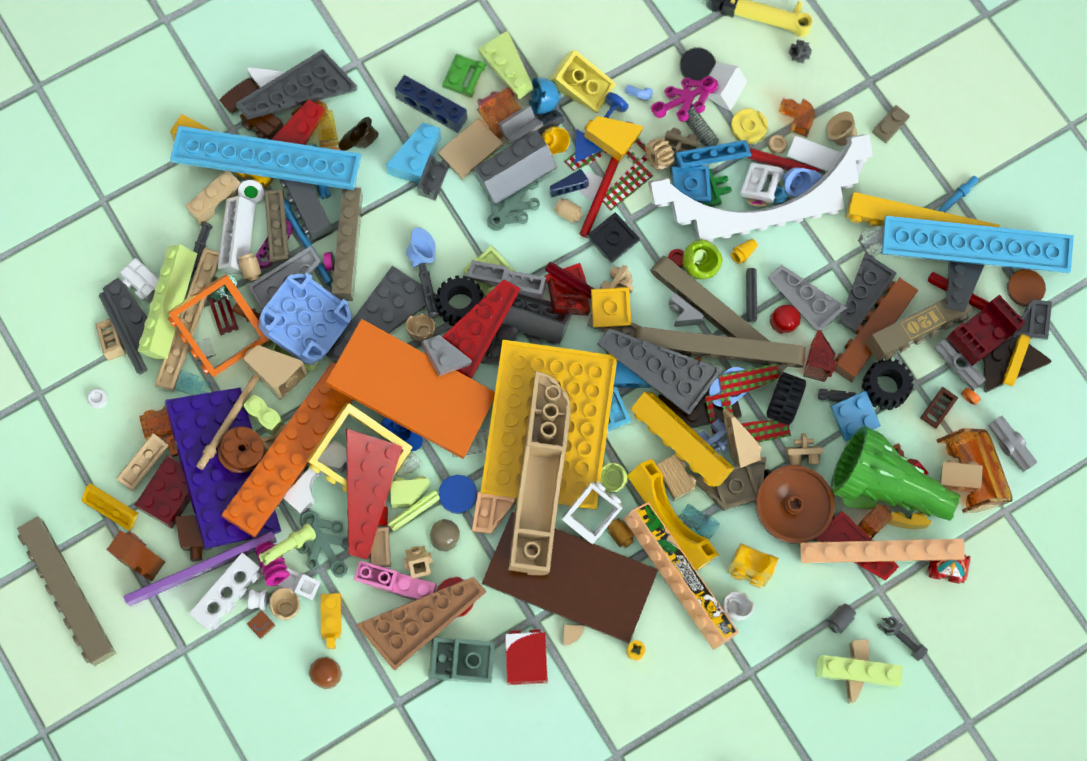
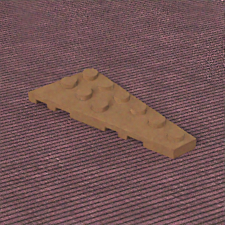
[356,577,487,671]

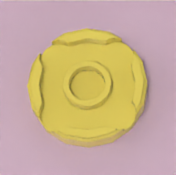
[731,108,768,144]

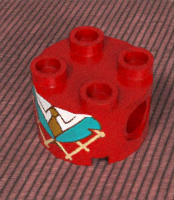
[927,555,971,584]

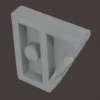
[421,335,472,377]

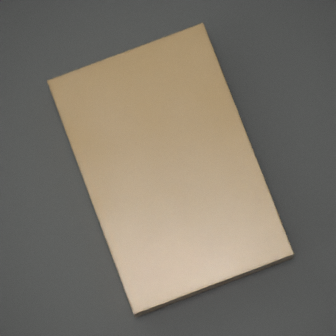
[437,118,503,180]

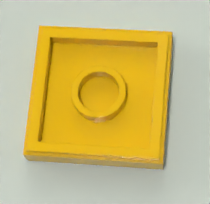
[591,287,631,328]

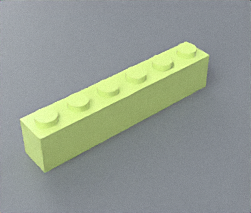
[138,244,197,360]

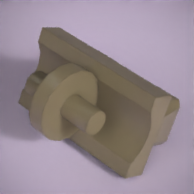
[665,128,699,157]

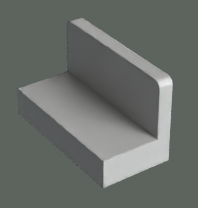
[498,105,544,144]

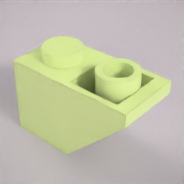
[390,476,430,509]

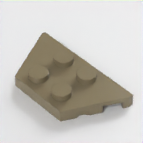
[695,457,766,511]

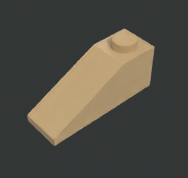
[723,409,762,468]

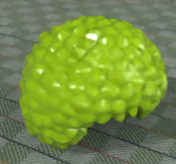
[682,239,723,280]

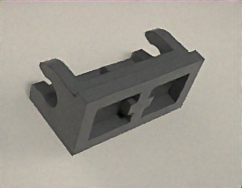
[417,155,448,201]

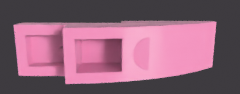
[353,561,437,600]

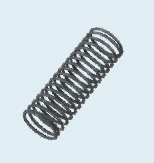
[682,103,719,147]

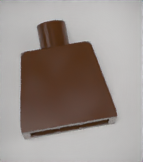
[175,515,211,561]

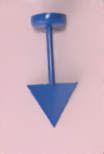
[575,92,629,163]

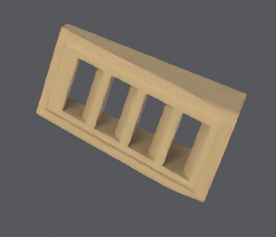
[95,319,126,361]

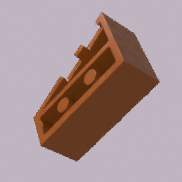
[107,530,165,582]

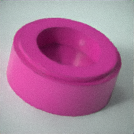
[324,252,335,271]

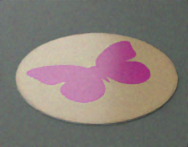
[747,198,768,207]

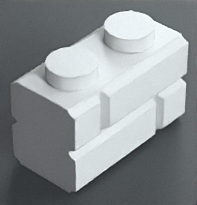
[120,258,159,303]

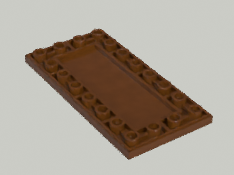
[482,512,658,644]

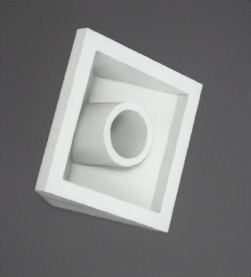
[707,62,747,112]

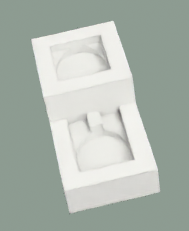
[276,568,321,600]

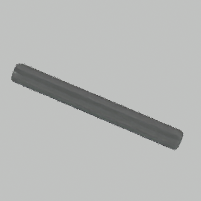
[99,291,147,375]

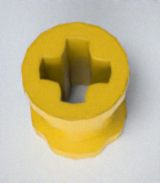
[626,640,645,661]

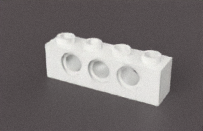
[189,553,262,632]

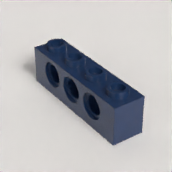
[395,75,467,133]

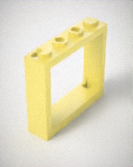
[306,403,413,494]

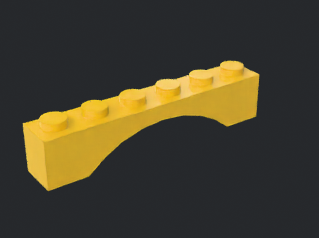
[628,458,719,571]

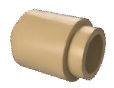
[554,198,583,224]
[238,253,262,282]

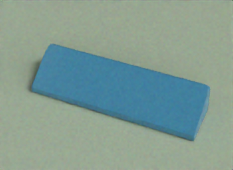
[674,140,751,169]

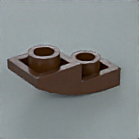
[219,77,259,114]

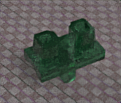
[209,274,237,302]

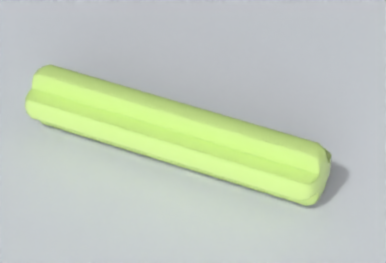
[388,491,440,531]

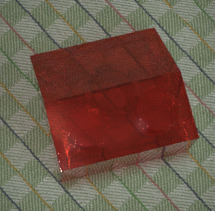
[803,330,837,382]

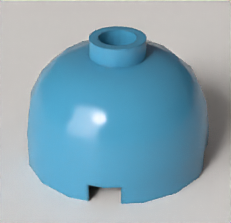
[529,77,561,114]

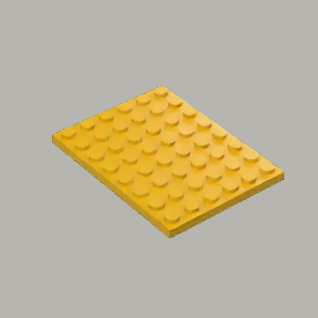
[480,340,617,510]

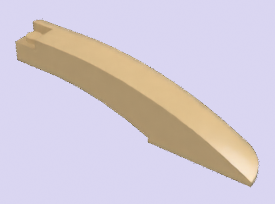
[508,371,570,575]

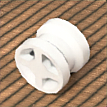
[248,589,267,610]

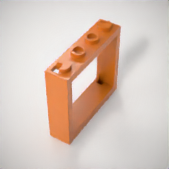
[167,274,270,377]

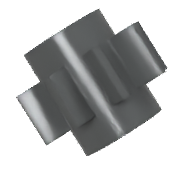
[789,40,812,63]

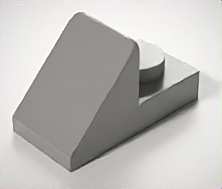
[669,293,704,327]

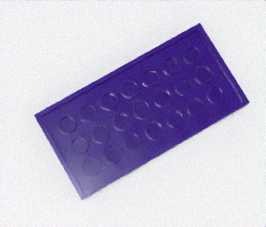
[164,387,281,549]

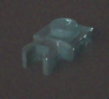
[175,371,211,395]

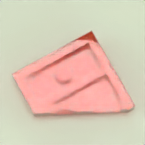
[548,278,590,316]

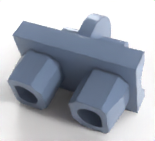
[698,419,729,453]

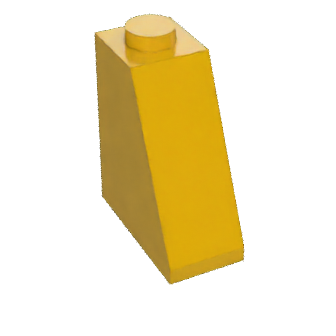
[584,116,643,162]

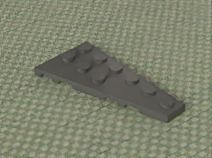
[236,49,358,120]

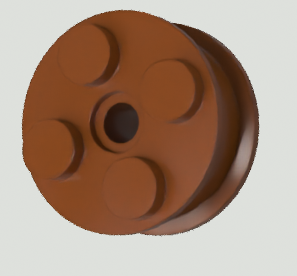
[217,427,264,473]

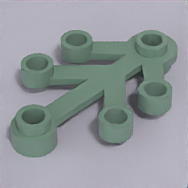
[487,180,540,231]
[297,511,348,578]

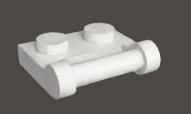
[741,163,784,204]

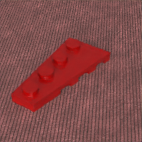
[271,100,326,145]
[815,511,899,581]

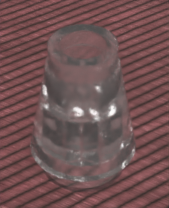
[395,451,422,478]

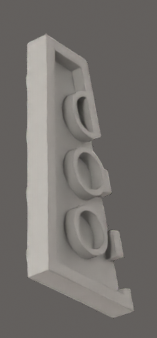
[247,246,322,310]
[768,265,847,333]

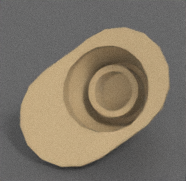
[827,111,857,146]

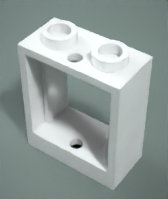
[562,481,623,544]

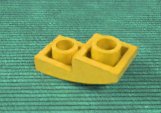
[886,512,931,529]

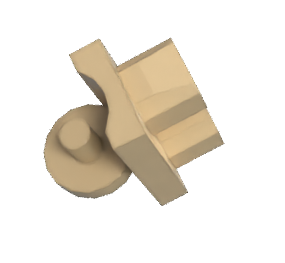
[600,265,634,293]
[785,433,823,465]

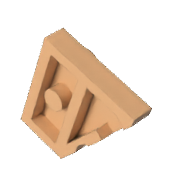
[472,492,515,535]

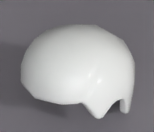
[722,591,754,621]

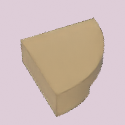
[563,625,584,646]

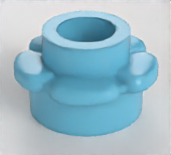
[773,187,788,204]

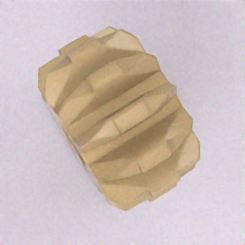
[645,137,675,170]

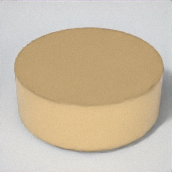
[768,135,787,154]

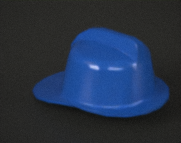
[381,418,423,451]

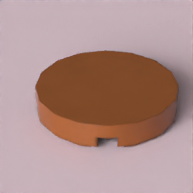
[1007,269,1046,306]

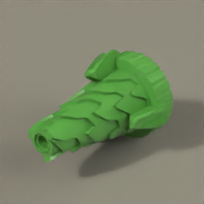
[831,426,960,521]

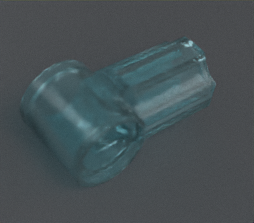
[679,503,720,540]

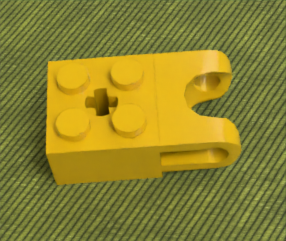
[727,544,779,588]

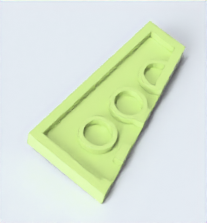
[478,31,534,99]

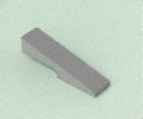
[467,260,547,300]

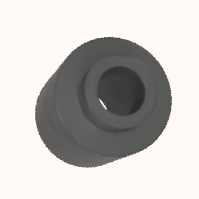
[827,603,856,633]

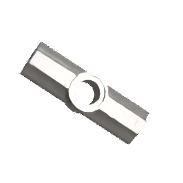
[934,338,986,391]
[988,415,1037,472]

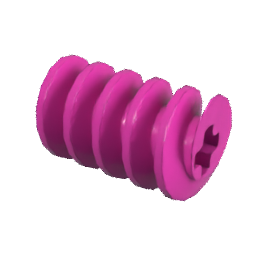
[255,542,290,586]

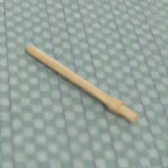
[196,375,259,470]

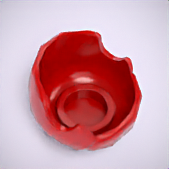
[770,305,801,334]

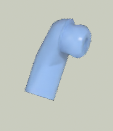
[625,85,653,100]

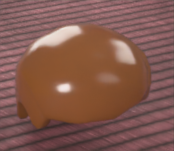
[309,657,342,689]

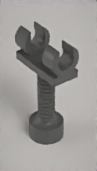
[877,617,928,661]

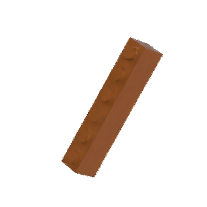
[833,277,918,383]

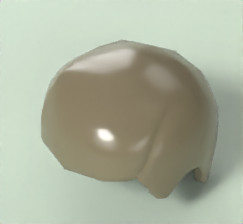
[430,519,460,552]

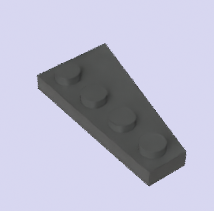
[839,252,897,333]
[946,261,984,312]
[103,278,147,357]

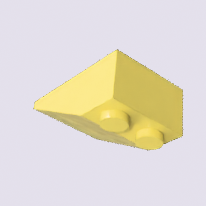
[550,50,616,113]

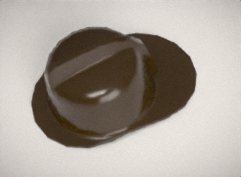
[339,117,379,151]

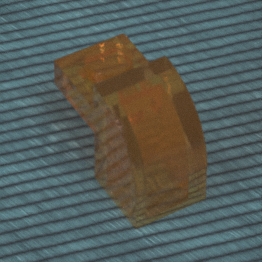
[778,98,815,137]

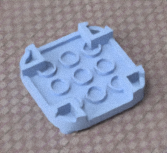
[258,273,352,365]

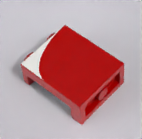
[505,629,548,685]

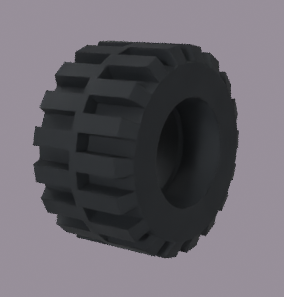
[436,275,484,326]
[862,358,914,410]
[767,372,806,425]

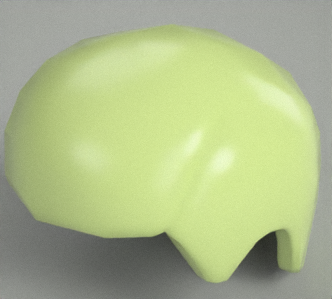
[600,463,628,492]

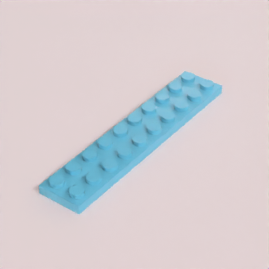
[170,126,362,190]
[881,216,1074,273]

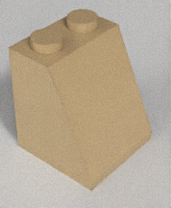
[243,345,308,400]

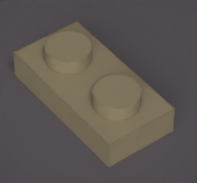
[872,105,910,143]

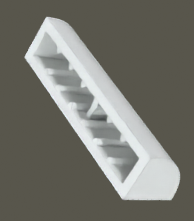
[787,136,865,178]
[218,196,255,274]

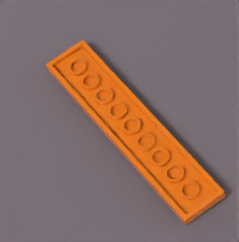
[222,362,353,538]

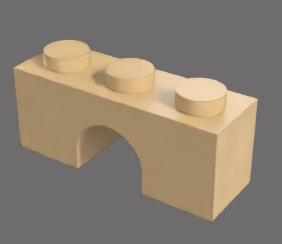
[185,171,241,226]

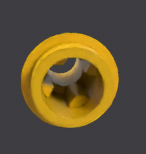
[730,238,758,264]

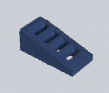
[550,169,589,197]

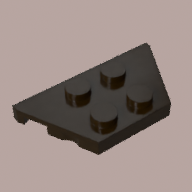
[983,336,1052,393]

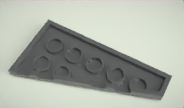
[326,266,437,363]
[597,328,723,415]

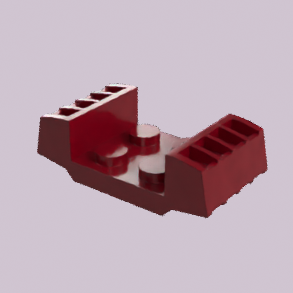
[947,295,1026,366]

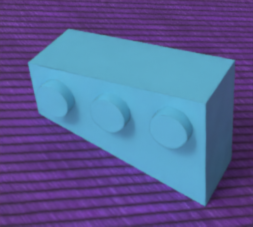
[386,123,441,184]

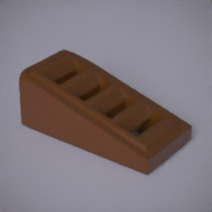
[920,387,958,429]

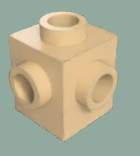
[403,546,433,578]

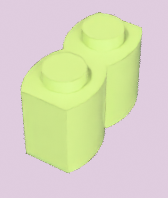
[244,395,284,435]

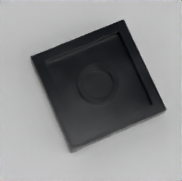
[587,212,640,264]

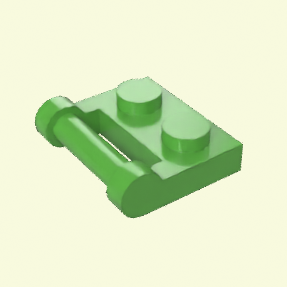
[442,54,486,97]

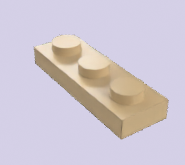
[116,432,169,490]

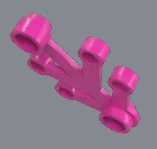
[651,76,718,122]

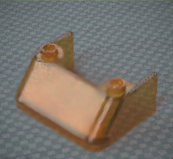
[936,428,1013,513]

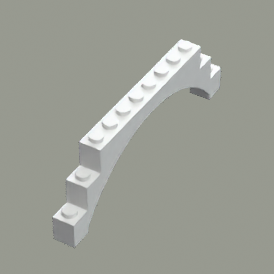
[648,134,873,242]

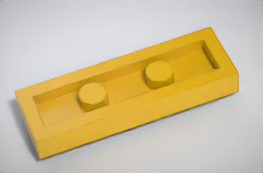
[81,483,139,531]

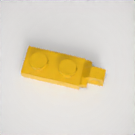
[321,593,342,649]

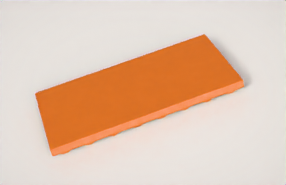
[325,319,495,459]

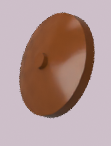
[755,465,835,544]

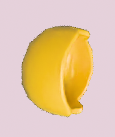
[541,127,570,155]

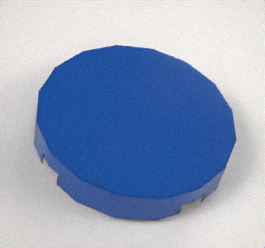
[438,475,478,514]

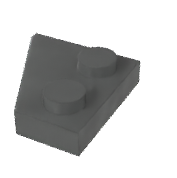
[1012,299,1052,340]

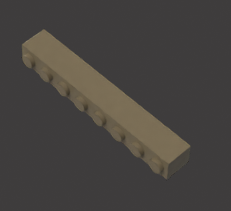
[17,516,116,666]

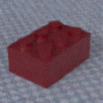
[135,456,191,529]

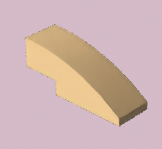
[846,639,869,704]

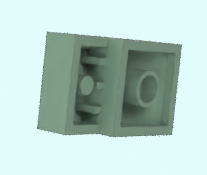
[428,637,495,683]

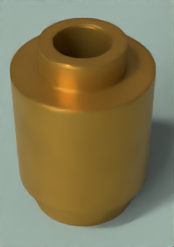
[607,518,635,548]

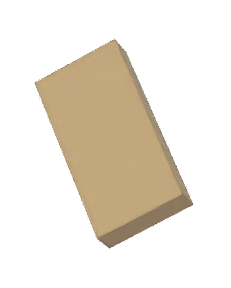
[370,527,391,567]

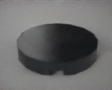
[680,48,716,81]

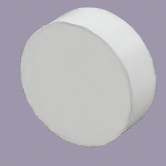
[87,389,108,409]

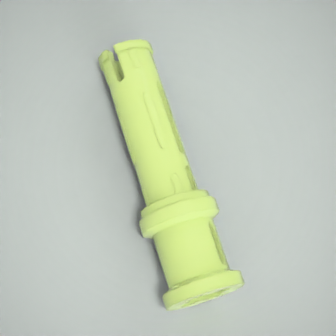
[259,524,316,565]

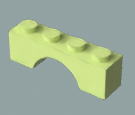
[816,655,903,688]

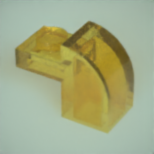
[317,110,339,148]

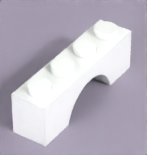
[283,440,347,515]

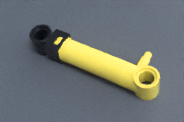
[706,0,813,37]

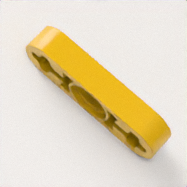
[1003,334,1031,387]

